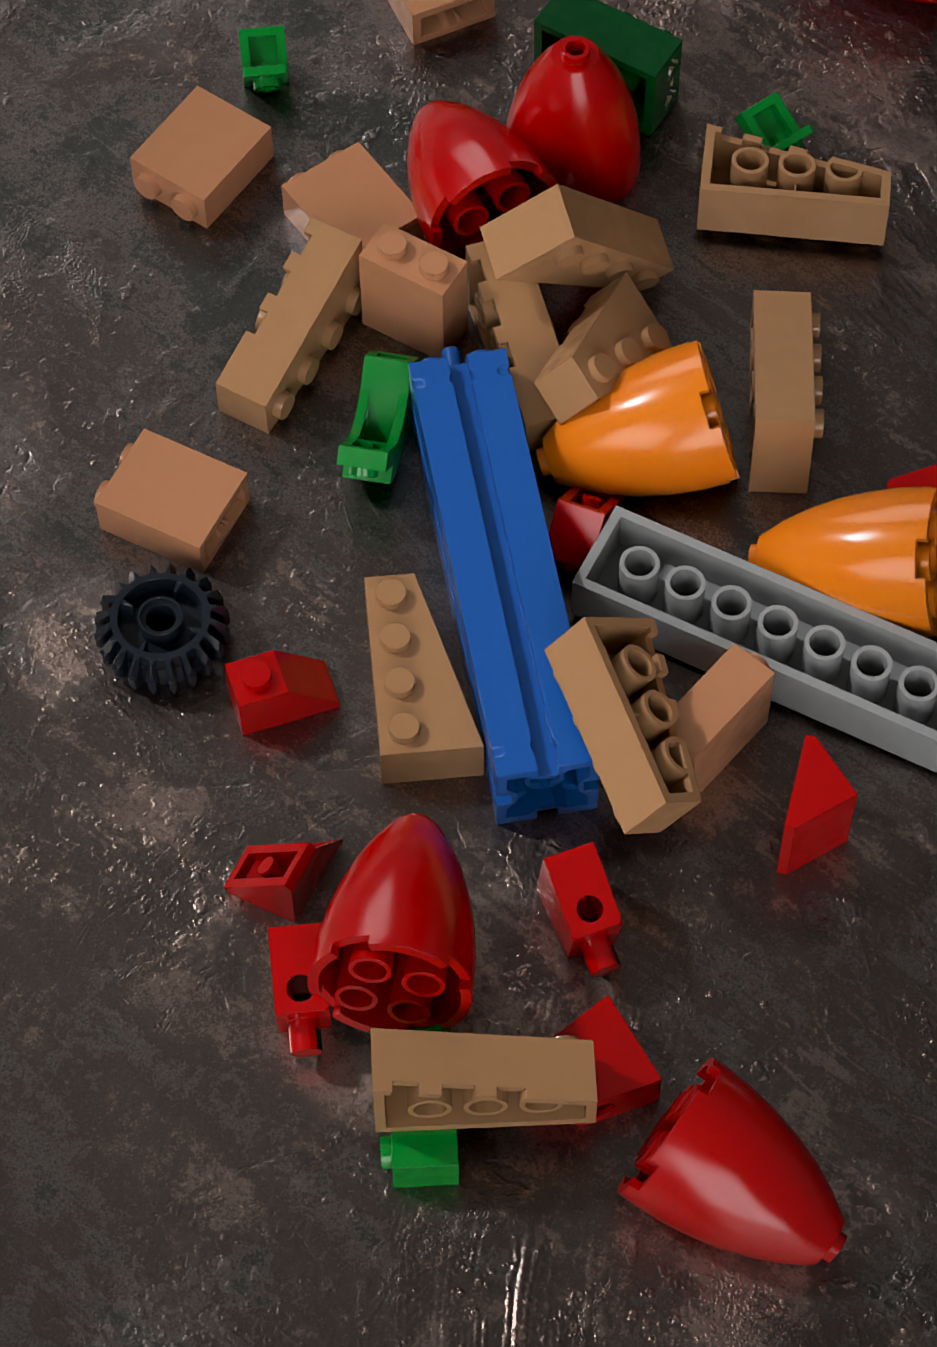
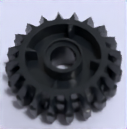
[94,563,230,695]

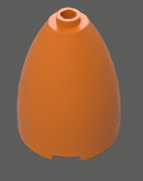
[536,340,740,497]
[748,486,937,638]

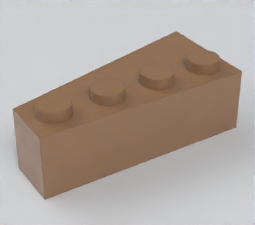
[697,123,892,246]
[480,184,674,291]
[215,217,362,434]
[466,241,559,452]
[749,290,824,494]
[364,573,484,784]
[544,617,702,835]
[370,1028,598,1132]

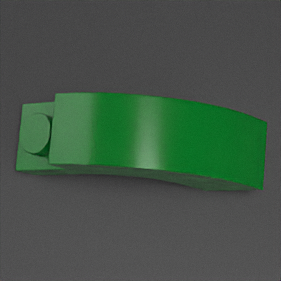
[337,350,419,484]

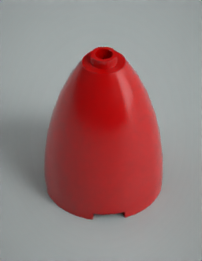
[506,36,641,204]
[407,100,559,260]
[307,813,476,1033]
[617,1057,847,1266]

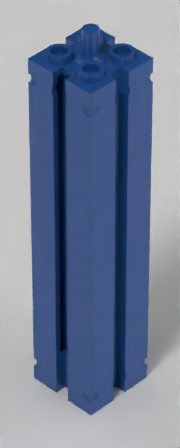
[409,346,600,825]

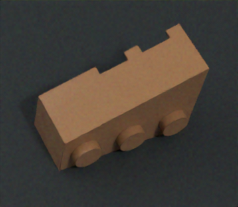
[534,271,673,424]

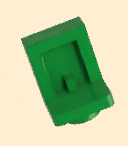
[238,25,289,92]
[735,91,815,151]

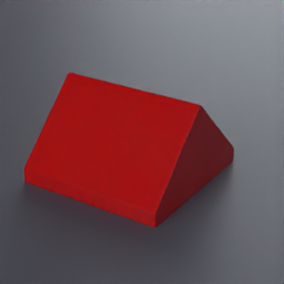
[776,735,858,875]

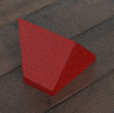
[223,839,343,923]

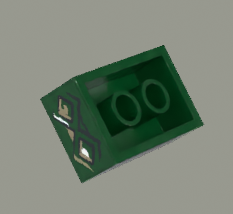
[533,0,683,136]

